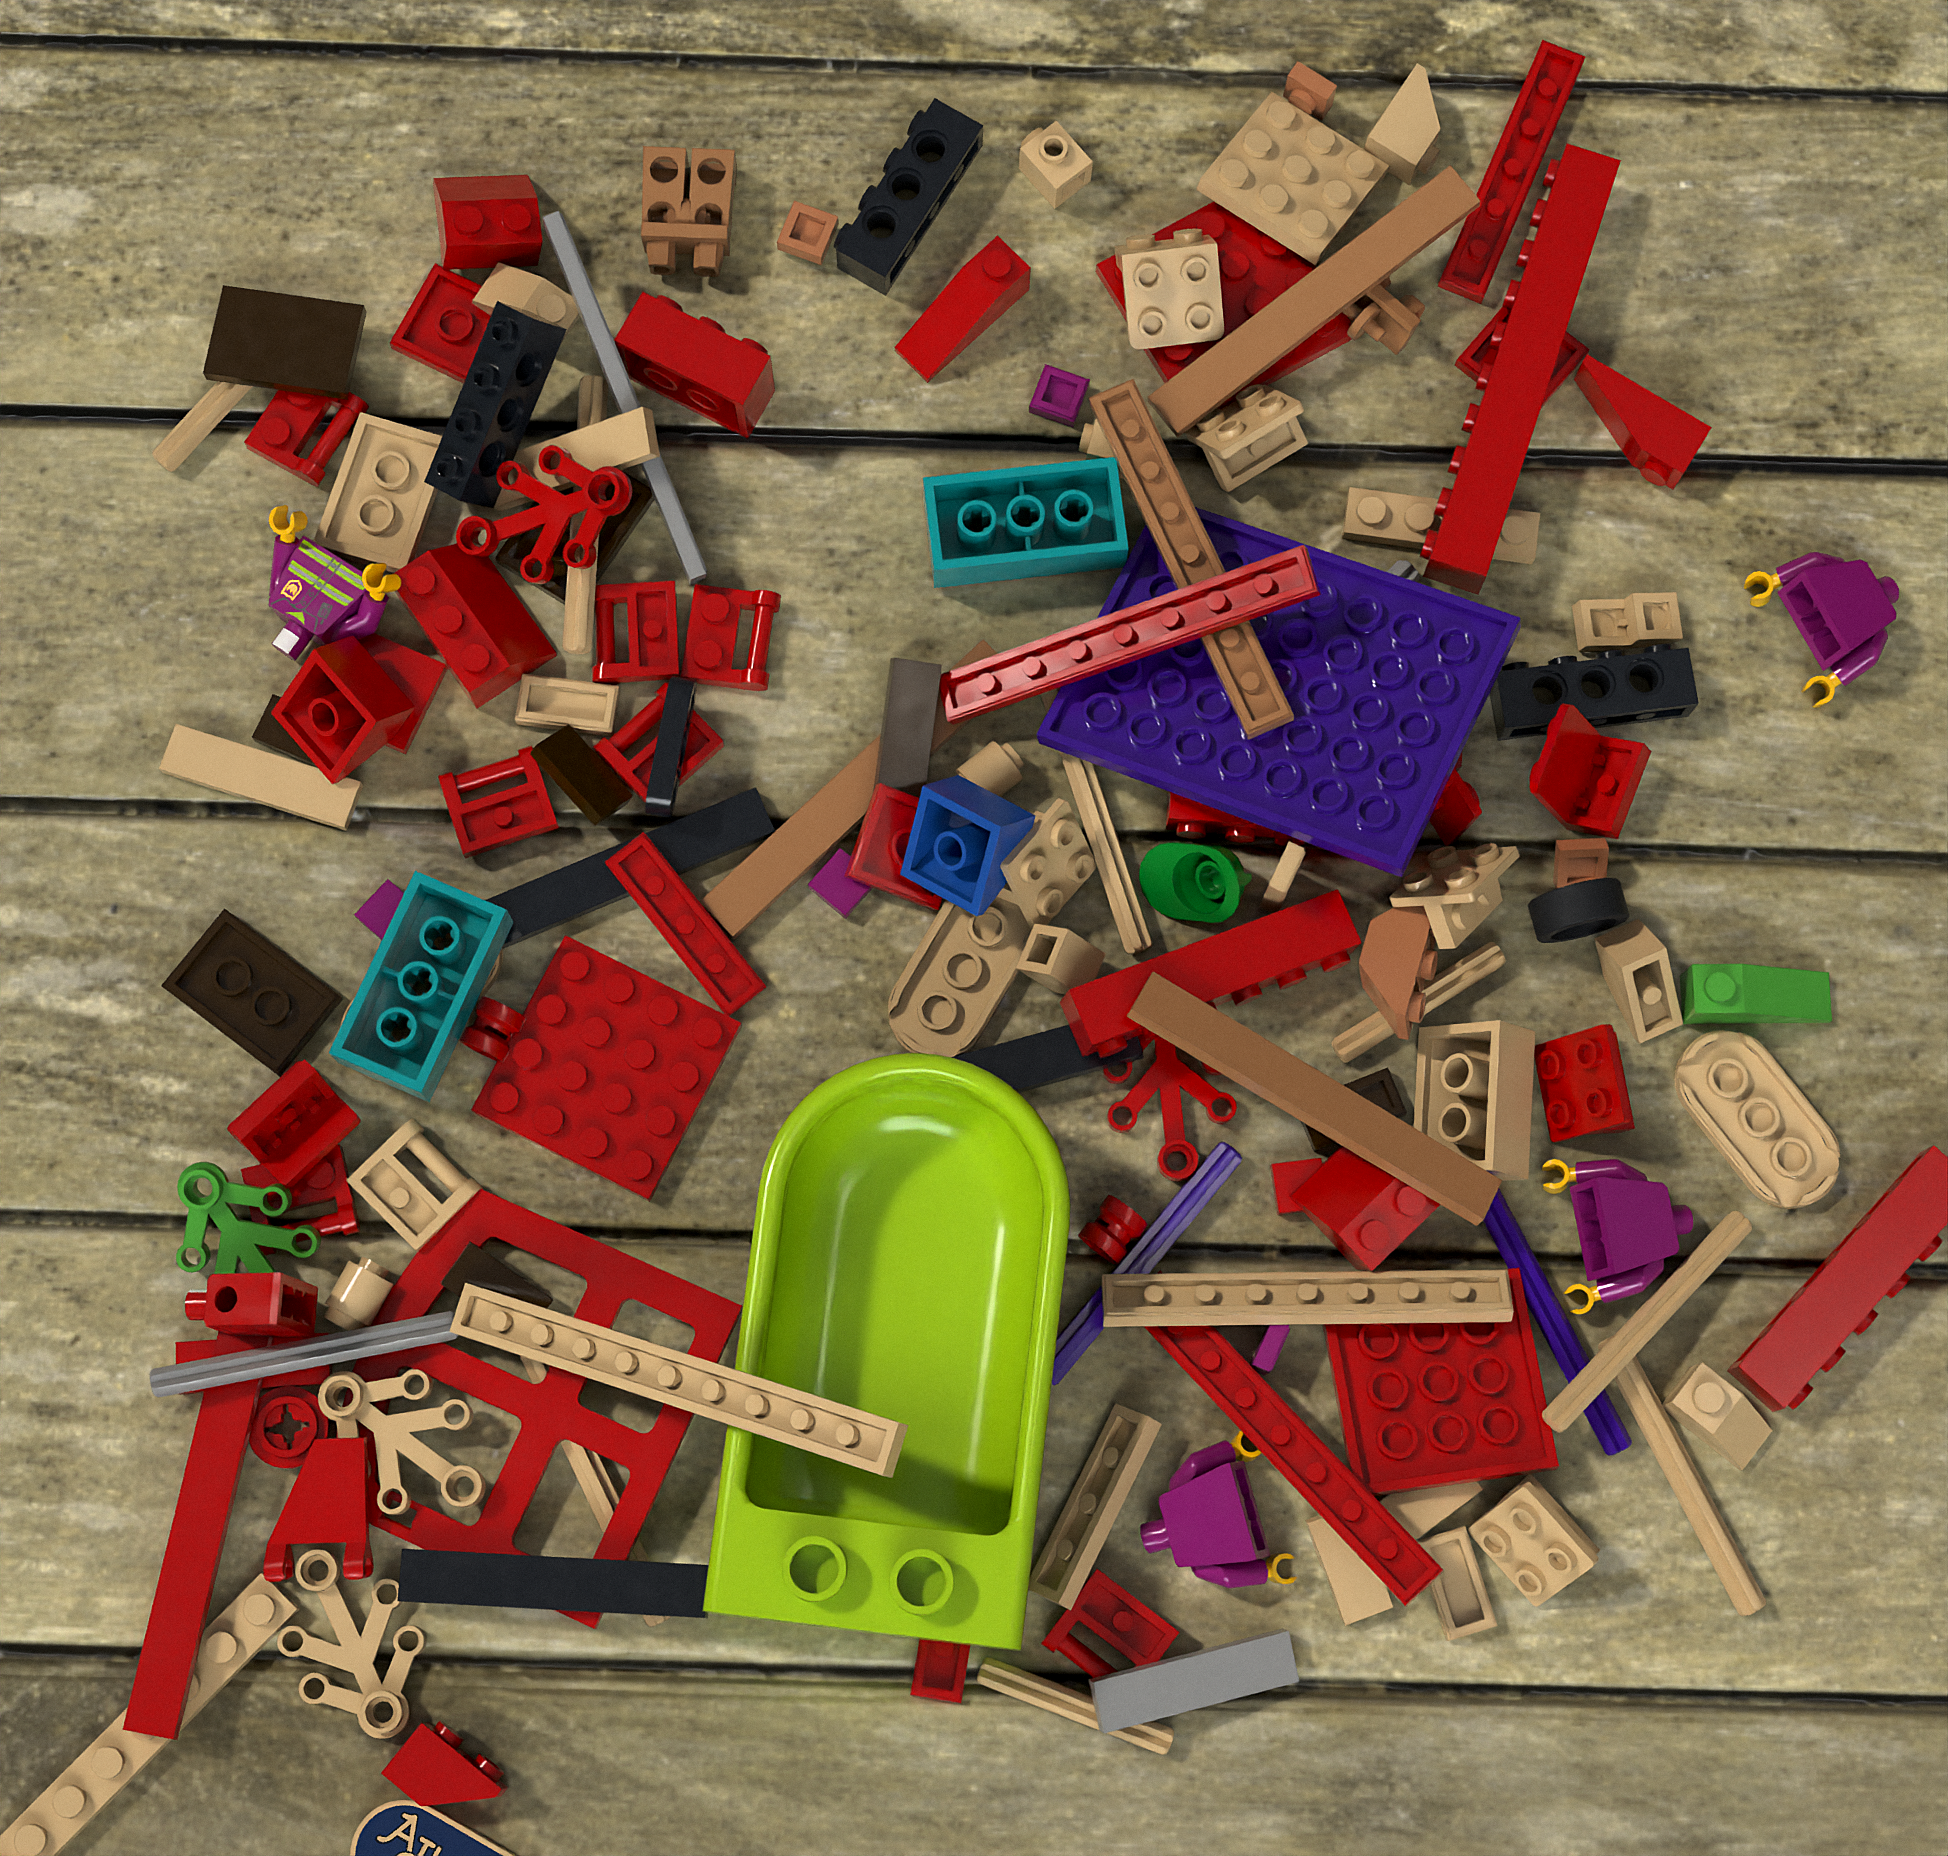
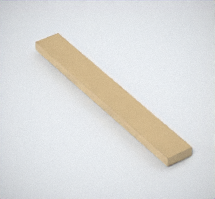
[1101,1270,1514,1327]

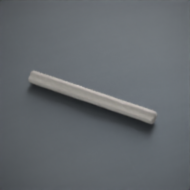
[150,1311,458,1397]

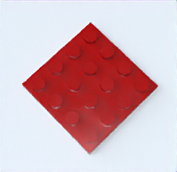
[1095,201,1352,425]
[471,935,742,1202]
[1323,1268,1559,1496]

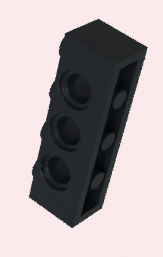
[833,98,983,296]
[424,301,567,509]
[1490,644,1699,741]

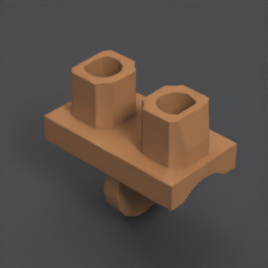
[1343,276,1425,355]

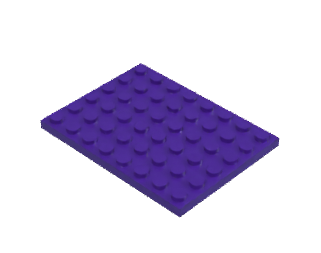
[1036,507,1521,877]

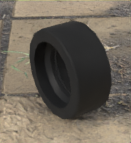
[1528,878,1630,943]

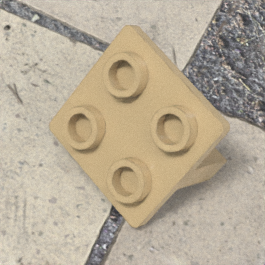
[1185,384,1308,492]
[996,798,1097,929]
[1389,843,1520,949]
[1468,1474,1600,1607]

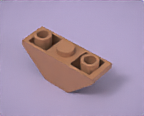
[1359,905,1438,1040]

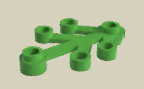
[176,1162,321,1274]

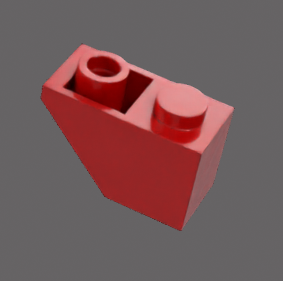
[381,1720,508,1807]

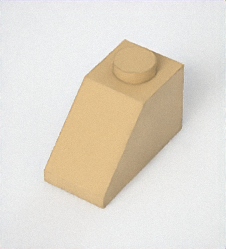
[1364,63,1441,185]
[472,262,580,343]
[1594,919,1683,1044]
[1662,1362,1773,1471]

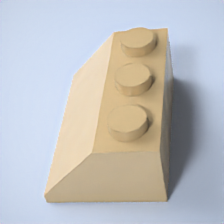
[1414,1020,1535,1181]

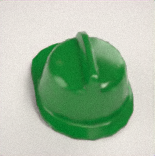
[1139,842,1252,923]

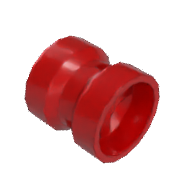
[459,996,526,1063]
[1078,1195,1148,1265]

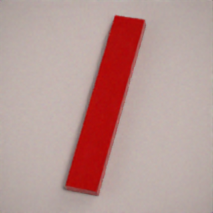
[1437,40,1586,304]

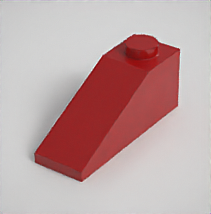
[894,235,1031,383]
[1574,354,1712,490]

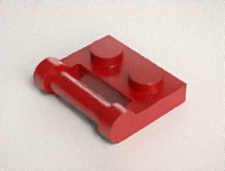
[244,390,369,487]
[592,581,680,685]
[681,584,781,691]
[593,682,725,803]
[438,745,559,859]
[241,1144,360,1256]
[1041,1569,1180,1678]

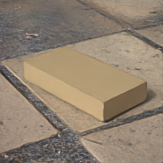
[515,673,620,737]
[1259,841,1306,913]
[1417,1526,1498,1641]

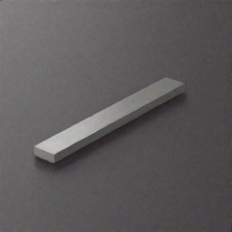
[543,211,707,585]

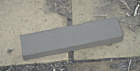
[1089,1628,1299,1733]

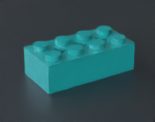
[923,457,1129,588]
[329,871,514,1102]

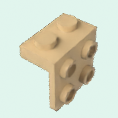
[1115,229,1224,350]

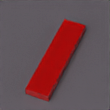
[605,832,767,1017]

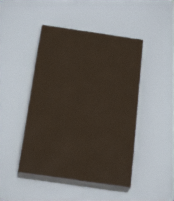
[203,285,367,400]
[495,471,655,605]
[161,908,343,1077]

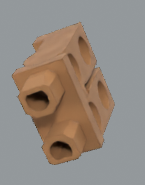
[641,146,737,277]

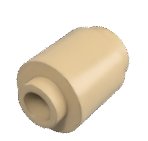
[956,741,1024,797]
[323,1257,393,1331]

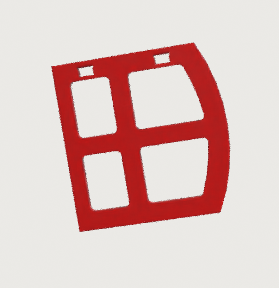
[336,1189,743,1629]

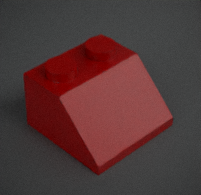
[433,175,543,270]
[271,636,415,785]
[1290,1146,1441,1271]

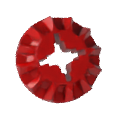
[249,1386,330,1469]

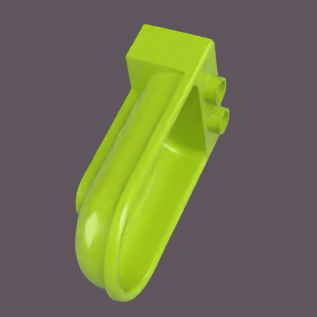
[702,1053,1071,1651]

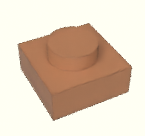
[1283,61,1337,121]
[777,201,839,265]
[1553,838,1609,889]

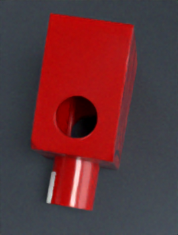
[185,1272,318,1338]

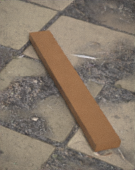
[1148,165,1480,438]
[1089,379,1294,740]
[699,639,998,940]
[1127,972,1502,1226]

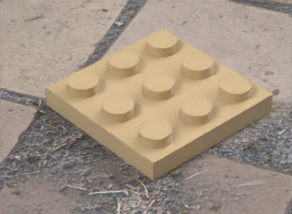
[1196,91,1390,265]

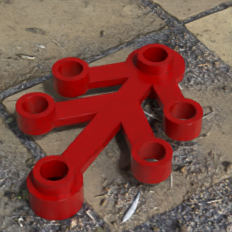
[456,445,632,584]
[1102,1034,1237,1182]

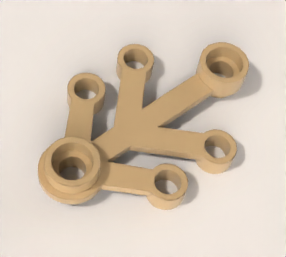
[318,1369,486,1515]
[277,1549,426,1739]

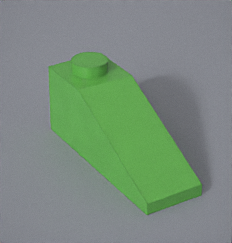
[1679,964,1832,1024]

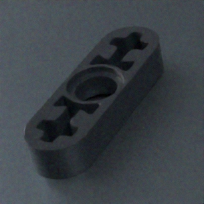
[645,676,697,818]

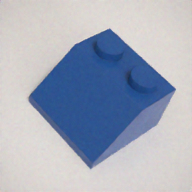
[900,775,1036,916]

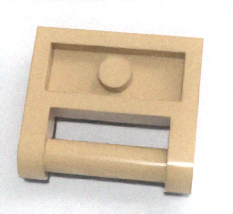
[346,1119,484,1252]

